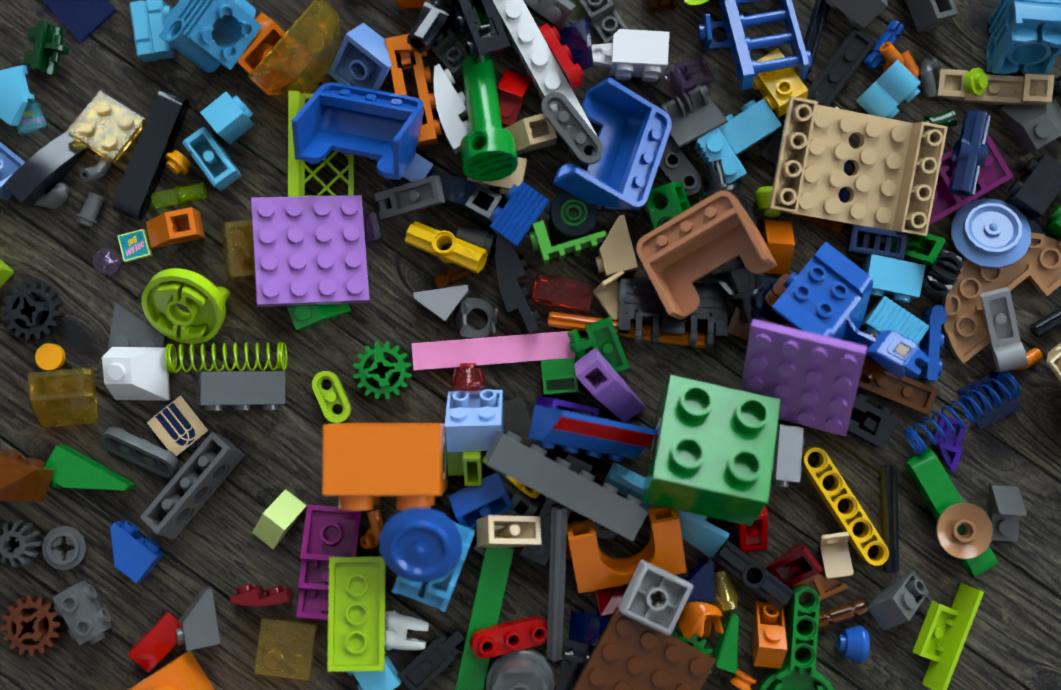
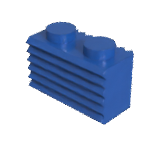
[489,181,549,248]
[449,472,514,529]

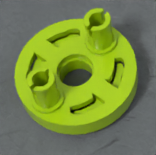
[141,268,230,344]

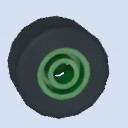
[549,191,598,240]

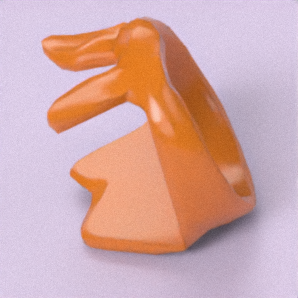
[678,602,724,639]

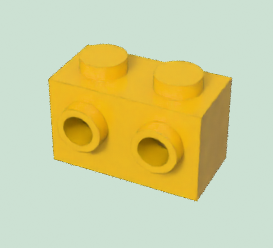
[752,48,808,118]

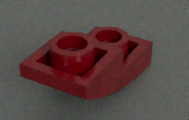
[230,583,294,606]

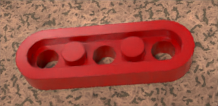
[538,23,585,90]
[469,616,547,659]

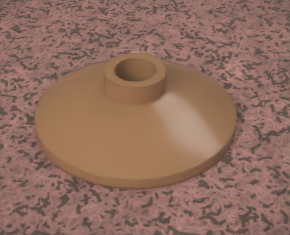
[936,503,993,559]

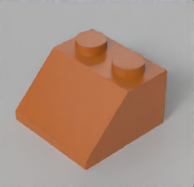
[236,12,308,96]

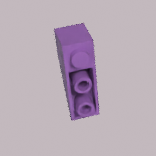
[574,348,646,423]

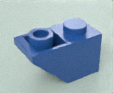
[110,521,165,583]

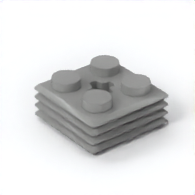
[618,560,693,636]

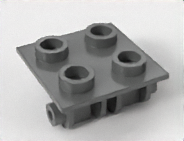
[660,85,728,148]

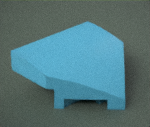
[0,65,35,126]

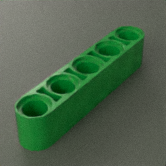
[904,448,998,578]

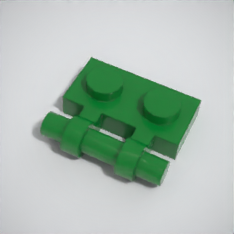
[567,316,630,373]

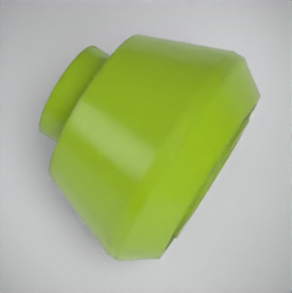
[754,186,782,217]

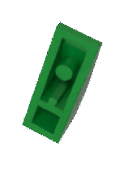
[45,445,136,490]

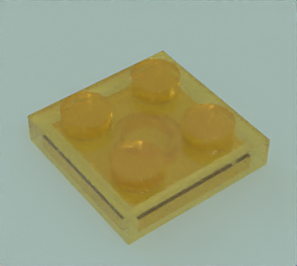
[67,91,146,163]
[254,617,318,681]

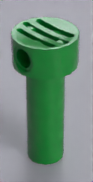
[460,56,518,181]

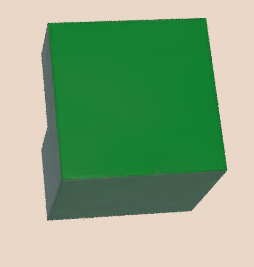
[541,358,578,395]

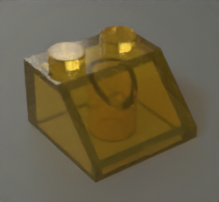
[221,220,255,279]

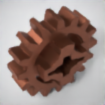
[0,594,65,656]

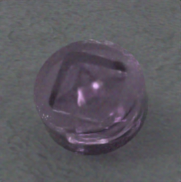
[93,248,123,276]

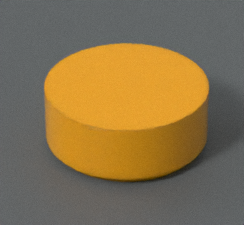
[35,343,66,371]

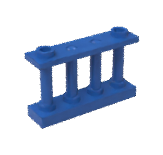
[718,0,812,90]

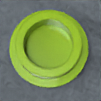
[963,68,988,95]

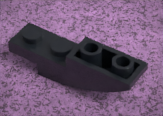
[495,234,542,334]

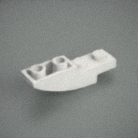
[433,64,470,154]

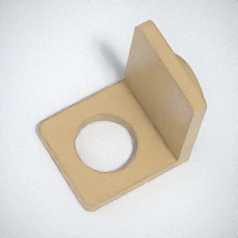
[593,270,624,321]
[819,532,854,579]

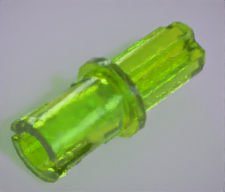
[151,182,208,209]

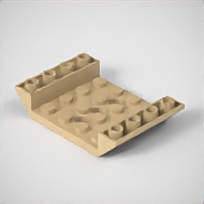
[769,96,948,236]

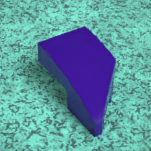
[933,415,968,471]

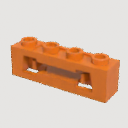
[385,34,442,148]

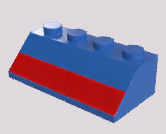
[528,405,657,462]

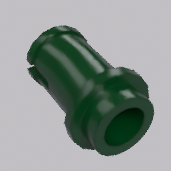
[920,109,958,128]

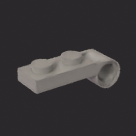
[979,287,1028,373]

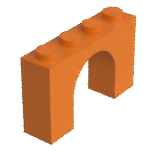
[567,506,687,593]

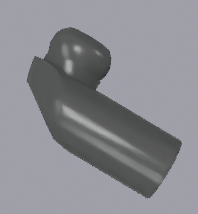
[920,57,940,98]
[80,149,114,182]
[34,183,69,209]

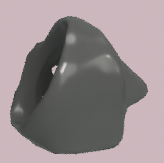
[455,297,498,339]

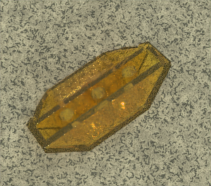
[248,0,342,95]

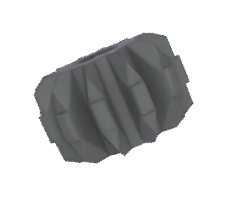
[0,520,42,567]

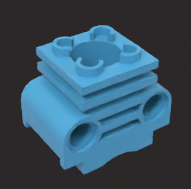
[158,0,262,73]
[986,0,1061,75]
[392,522,476,612]

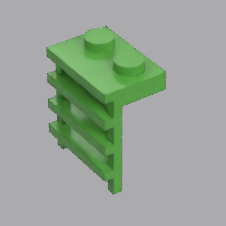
[529,221,607,266]

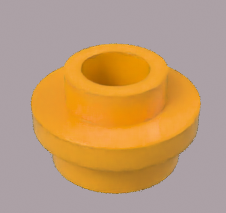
[165,150,191,175]

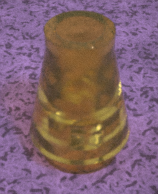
[712,570,740,611]

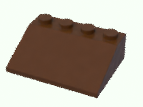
[0,445,54,502]

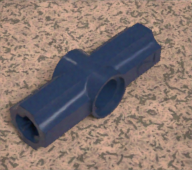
[949,110,991,197]

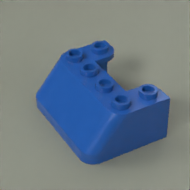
[553,77,672,209]
[292,83,424,180]

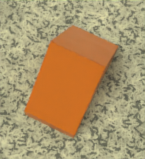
[763,219,795,275]

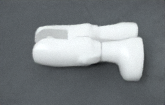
[385,610,429,650]

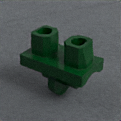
[24,20,69,76]

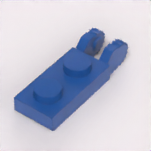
[919,305,947,382]

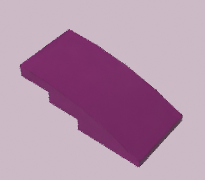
[929,132,1014,225]
[296,504,362,621]

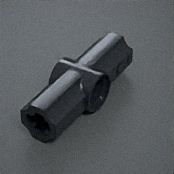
[407,0,454,53]
[713,540,794,610]

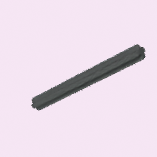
[546,505,568,662]

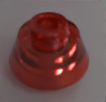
[449,363,487,391]

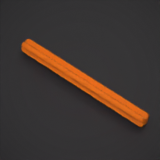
[547,311,706,348]

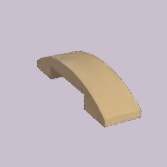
[937,69,1054,105]

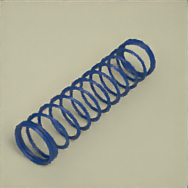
[904,371,1021,455]

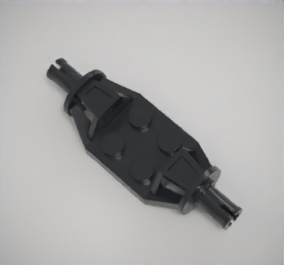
[701,159,765,323]

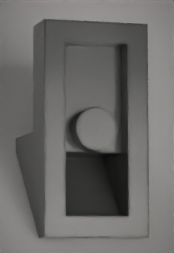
[988,485,1027,542]

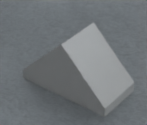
[413,285,469,323]

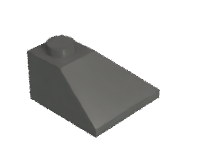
[998,94,1061,156]

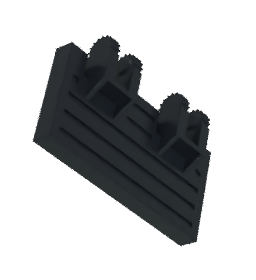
[617,278,728,347]

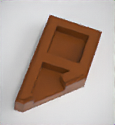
[792,573,848,604]

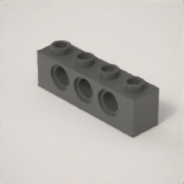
[140,432,245,539]

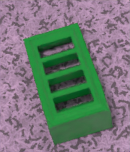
[713,610,739,673]

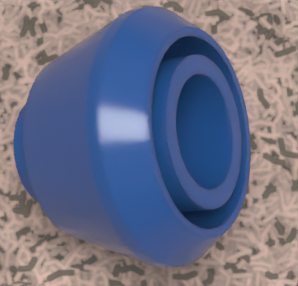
[836,625,870,664]

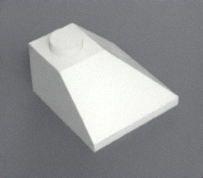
[102,347,171,401]

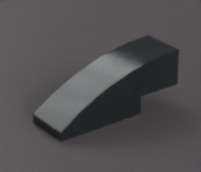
[2,131,89,207]

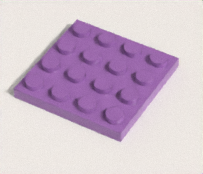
[251,195,370,307]
[741,319,867,437]

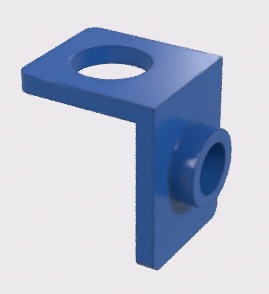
[698,14,730,50]

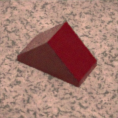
[765,543,823,587]

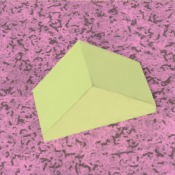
[252,489,307,549]

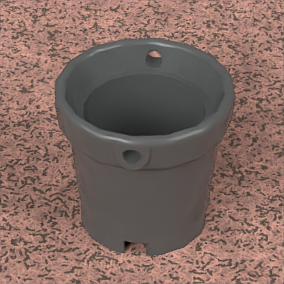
[485,648,556,690]

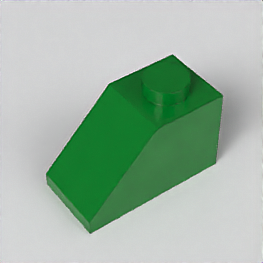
[286,304,351,332]

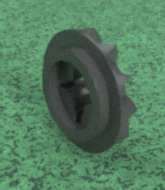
[42,526,88,570]

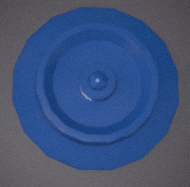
[379,507,462,582]

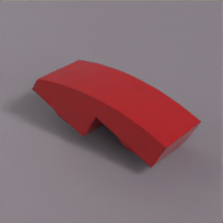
[127,612,179,672]

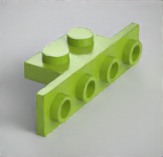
[912,583,984,690]

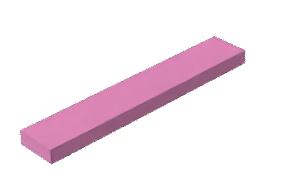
[411,331,576,371]

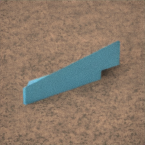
[605,462,730,558]

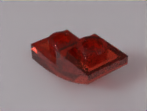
[532,274,594,313]

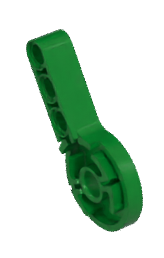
[756,584,834,690]

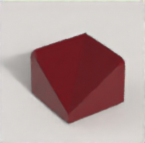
[595,586,624,617]

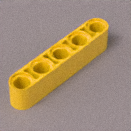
[801,447,889,566]

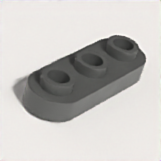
[541,92,603,165]
[658,136,702,197]
[100,427,179,477]

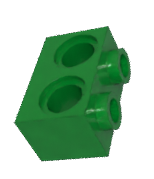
[644,182,691,230]

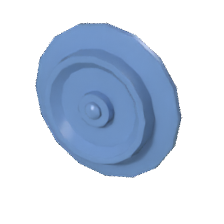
[951,198,1031,269]

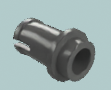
[76,192,105,228]

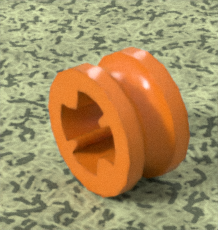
[729,669,757,690]

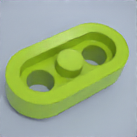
[312,371,352,423]

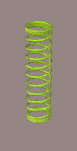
[164,342,287,373]

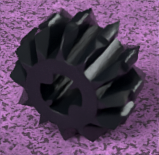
[921,249,963,296]

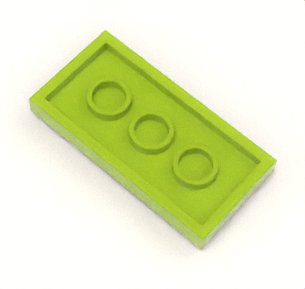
[327,557,386,672]

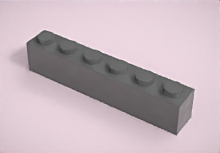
[482,430,649,541]

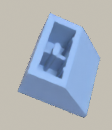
[445,389,504,452]

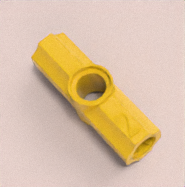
[405,221,488,273]

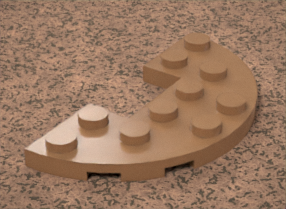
[942,232,1061,364]

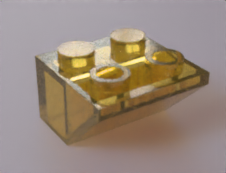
[28,368,98,428]

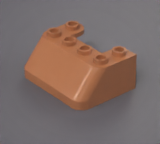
[636,191,777,320]

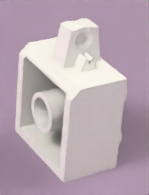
[590,29,669,82]

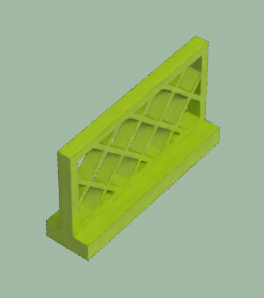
[288,91,354,197]

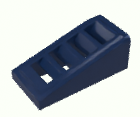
[846,224,908,260]

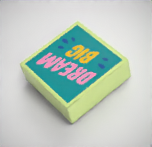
[118,229,153,262]

